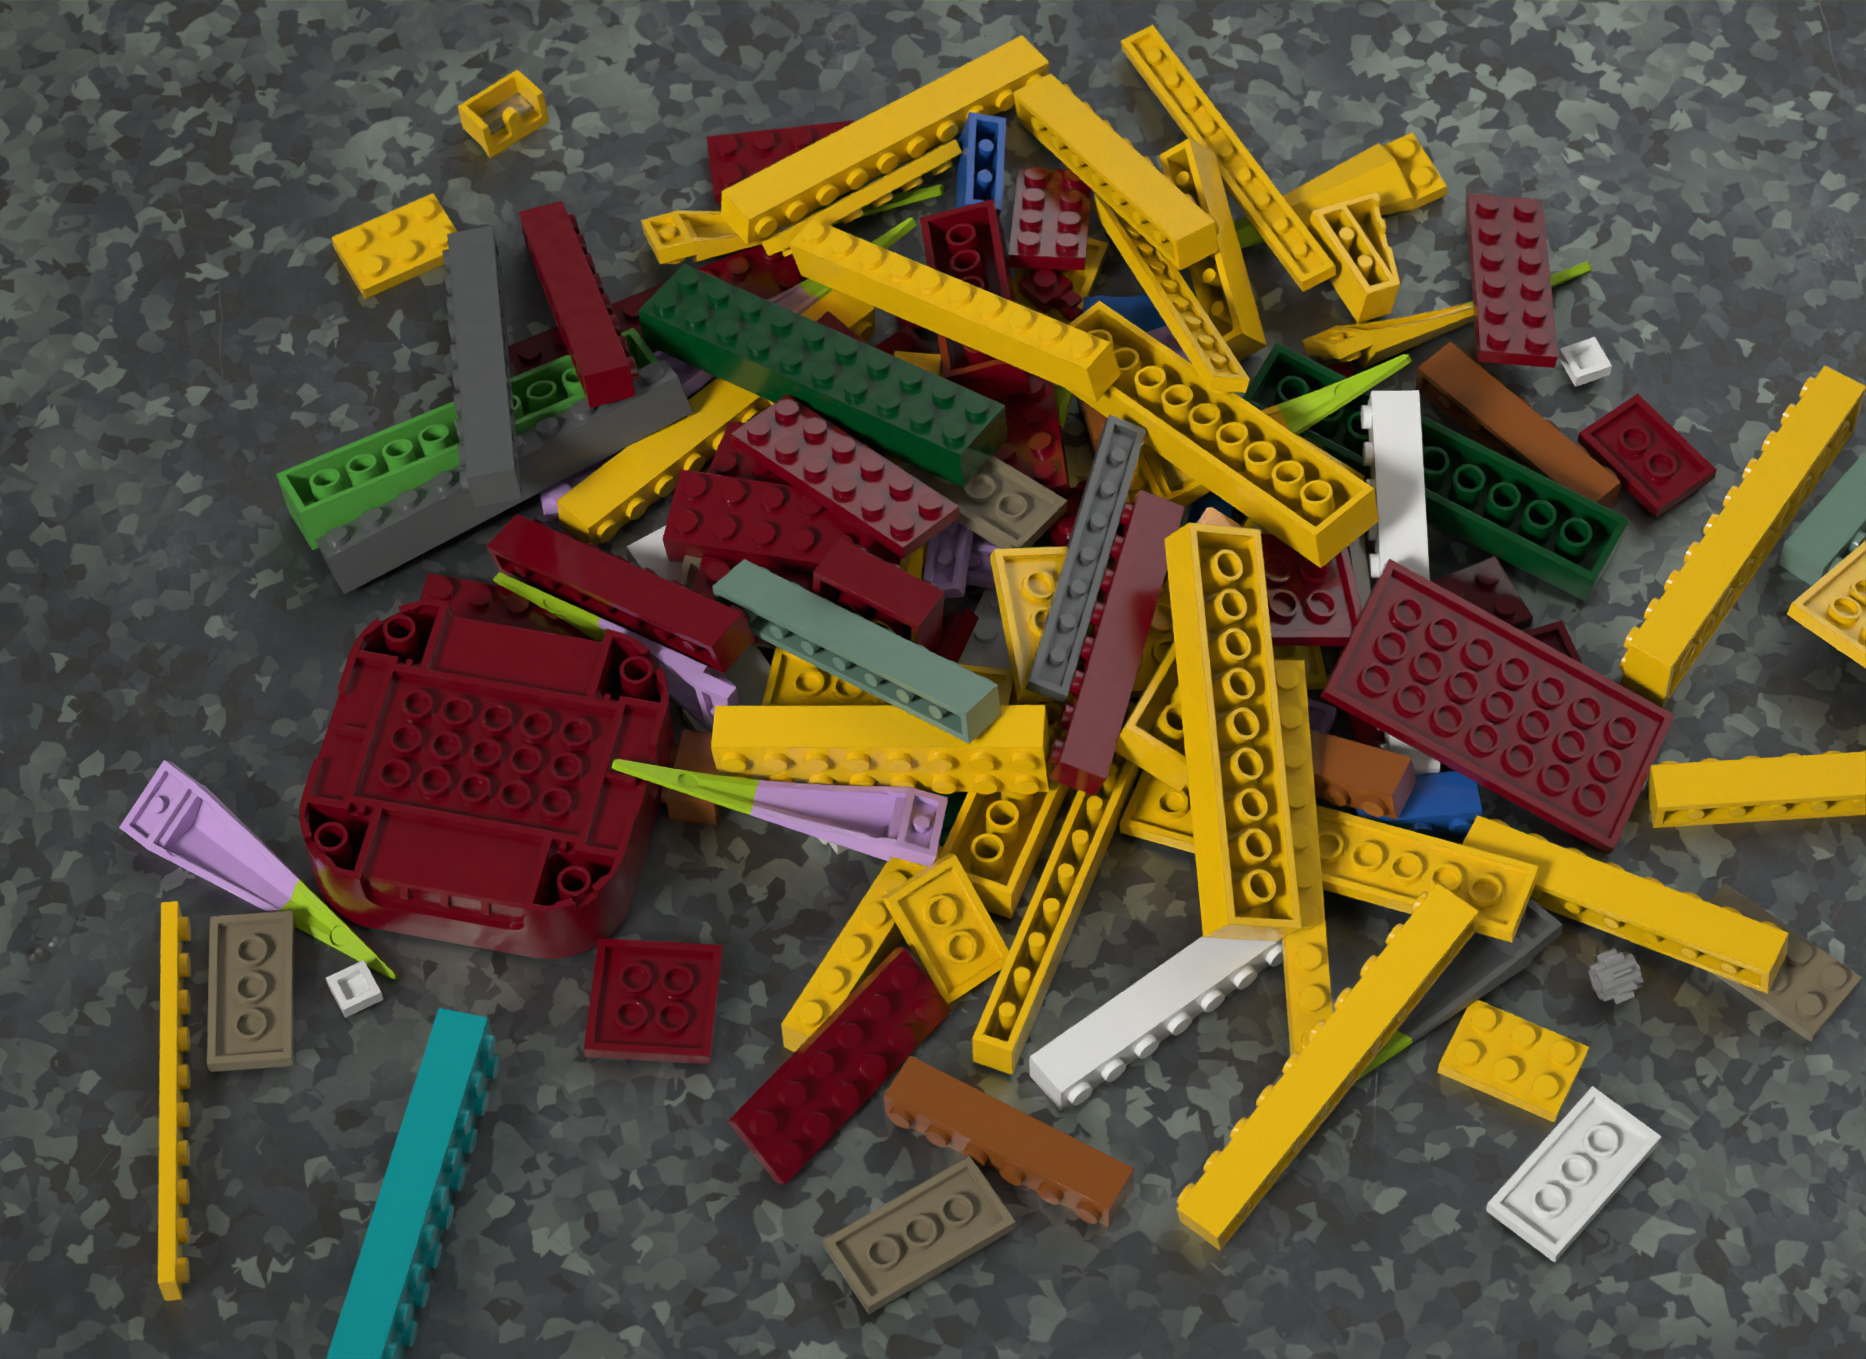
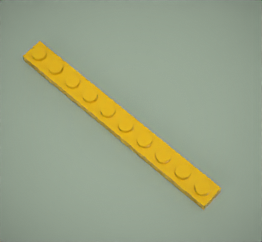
[1121,25,1336,292]
[1091,194,1250,395]
[1274,660,1333,1055]
[158,901,191,1301]

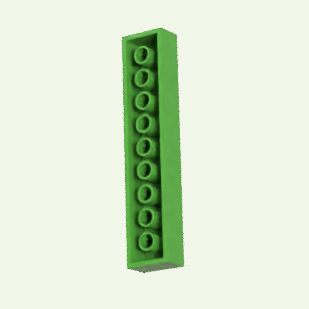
[276,328,659,550]

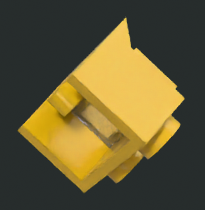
[457,69,550,159]

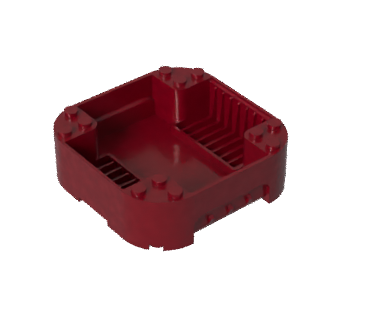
[299,600,675,959]

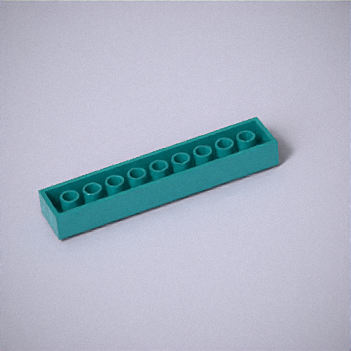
[326,1008,501,1359]

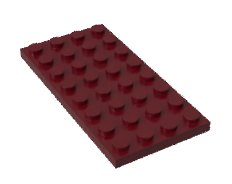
[1320,559,1675,855]

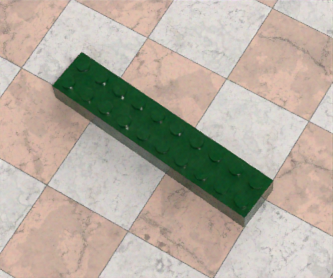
[638,264,1008,488]
[1243,343,1630,602]

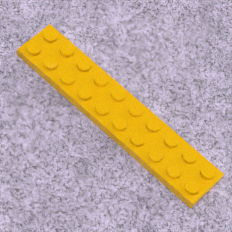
[1119,770,1539,943]

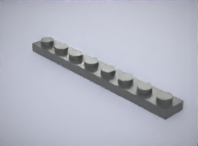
[1024,415,1147,703]

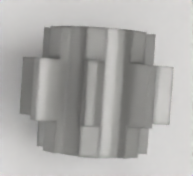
[1588,949,1643,1004]

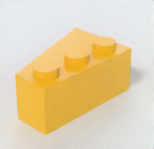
[1307,192,1400,323]

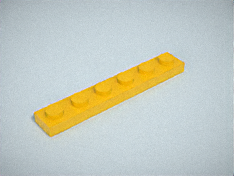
[761,139,962,257]

